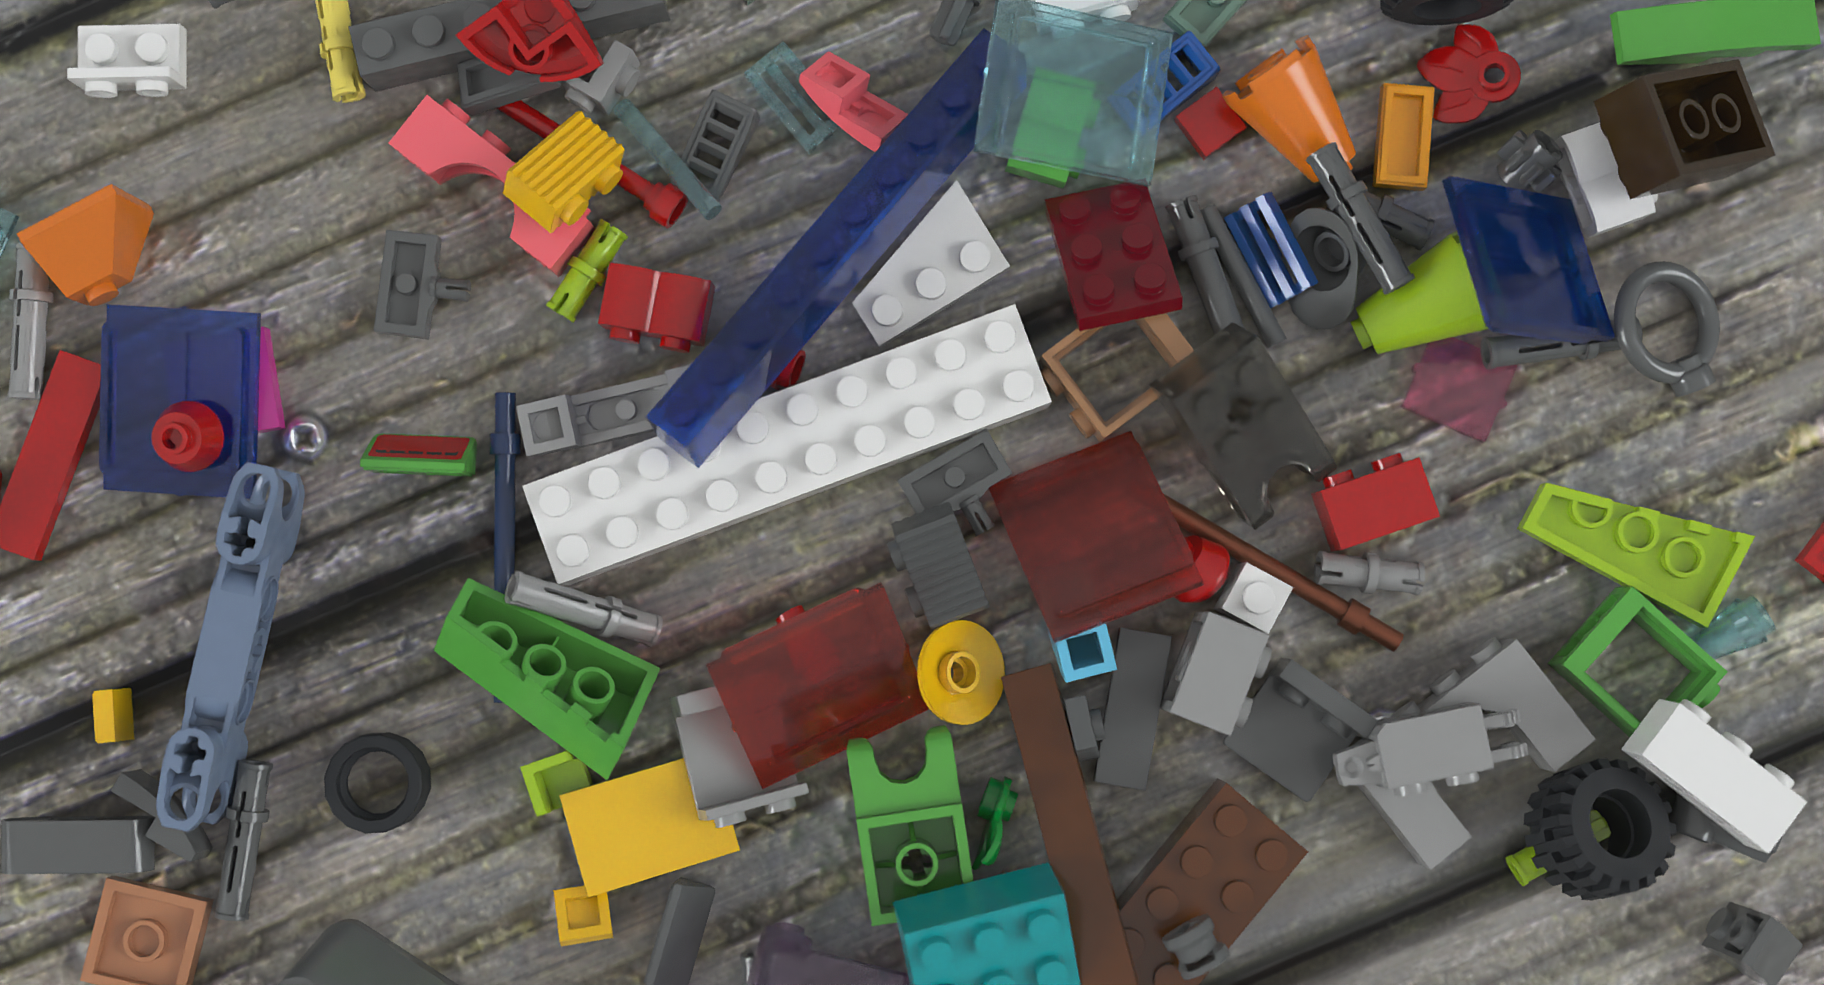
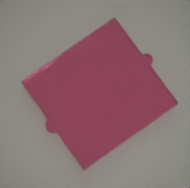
[1401,337,1518,443]

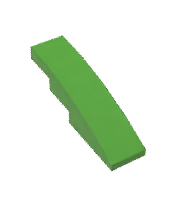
[1610,0,1821,65]

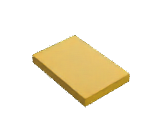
[559,758,740,898]

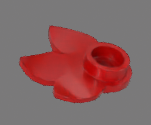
[1417,24,1521,124]

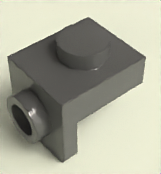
[1065,695,1106,762]

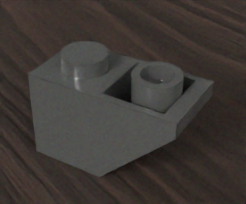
[1701,902,1803,985]

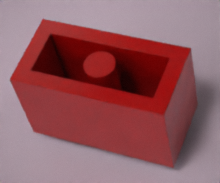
[1311,452,1440,552]

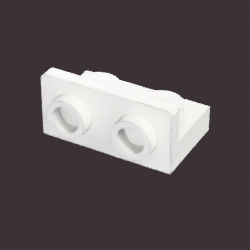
[67,24,187,98]

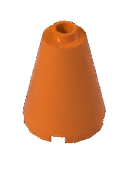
[1222,35,1356,183]

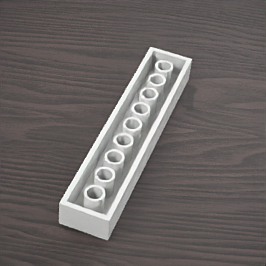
[522,304,1052,586]

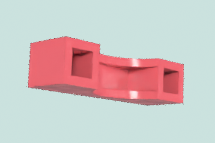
[388,95,596,277]

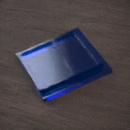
[1442,176,1616,344]
[99,304,261,499]

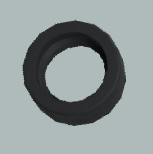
[324,732,431,834]

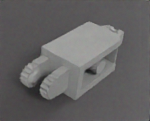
[1332,702,1529,796]

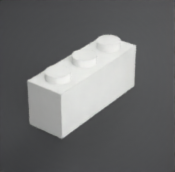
[1621,699,1807,854]

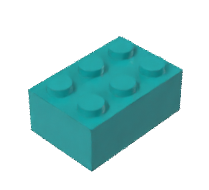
[893,862,1081,985]

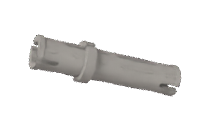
[7,243,54,400]
[505,570,663,647]

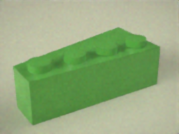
[434,578,661,780]

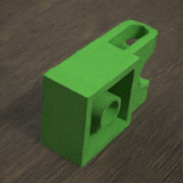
[846,725,974,926]

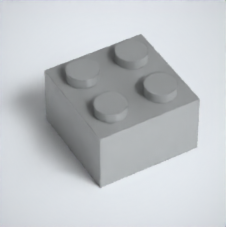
[1160,611,1272,736]

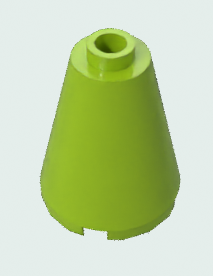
[1350,229,1505,354]

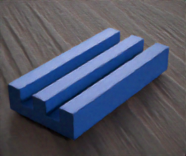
[1224,191,1319,308]

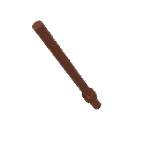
[1125,477,1404,652]

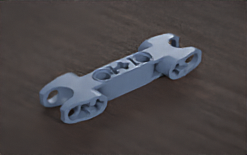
[156,462,305,832]

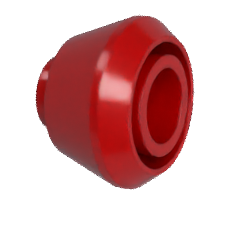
[152,401,224,472]
[1162,535,1230,603]

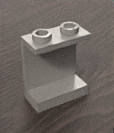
[669,670,809,828]

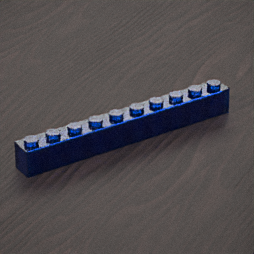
[646,28,1027,468]

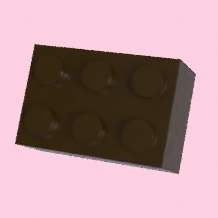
[1594,59,1775,200]

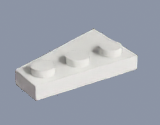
[852,180,1010,349]

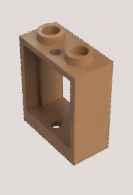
[1038,313,1204,442]

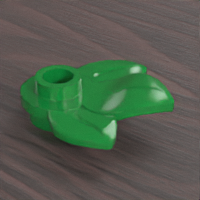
[972,776,1018,871]

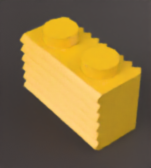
[503,111,625,233]

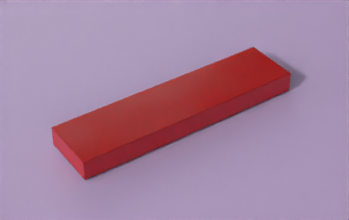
[0,350,114,561]

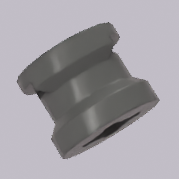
[1162,914,1230,980]

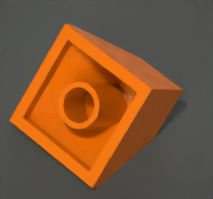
[16,184,154,306]

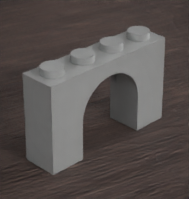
[1354,637,1596,870]

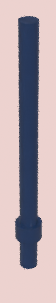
[489,392,521,703]

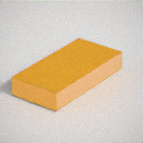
[1372,83,1435,191]

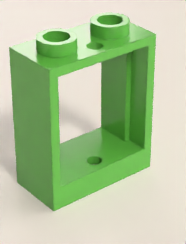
[1547,586,1728,737]

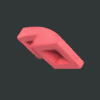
[799,51,909,154]

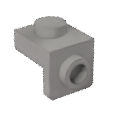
[561,40,640,115]

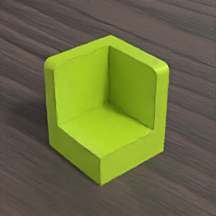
[520,751,593,817]

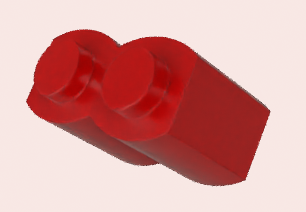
[598,263,715,353]

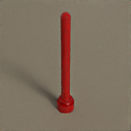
[496,100,689,229]

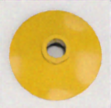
[917,620,1005,725]

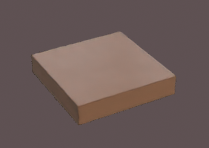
[80,876,214,985]

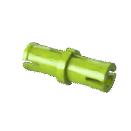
[546,219,628,323]

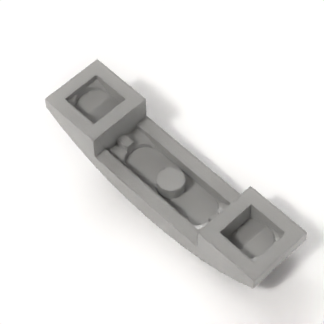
[516,359,728,457]

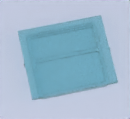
[973,0,1173,186]

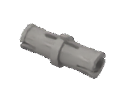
[1314,551,1425,595]

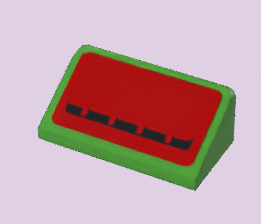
[360,433,477,477]

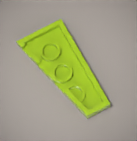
[1517,482,1755,628]

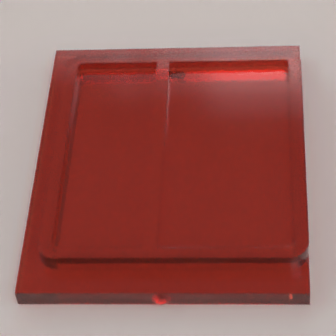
[989,430,1203,643]
[706,582,929,789]

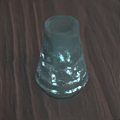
[1690,595,1776,660]

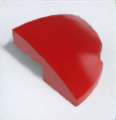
[456,0,604,82]

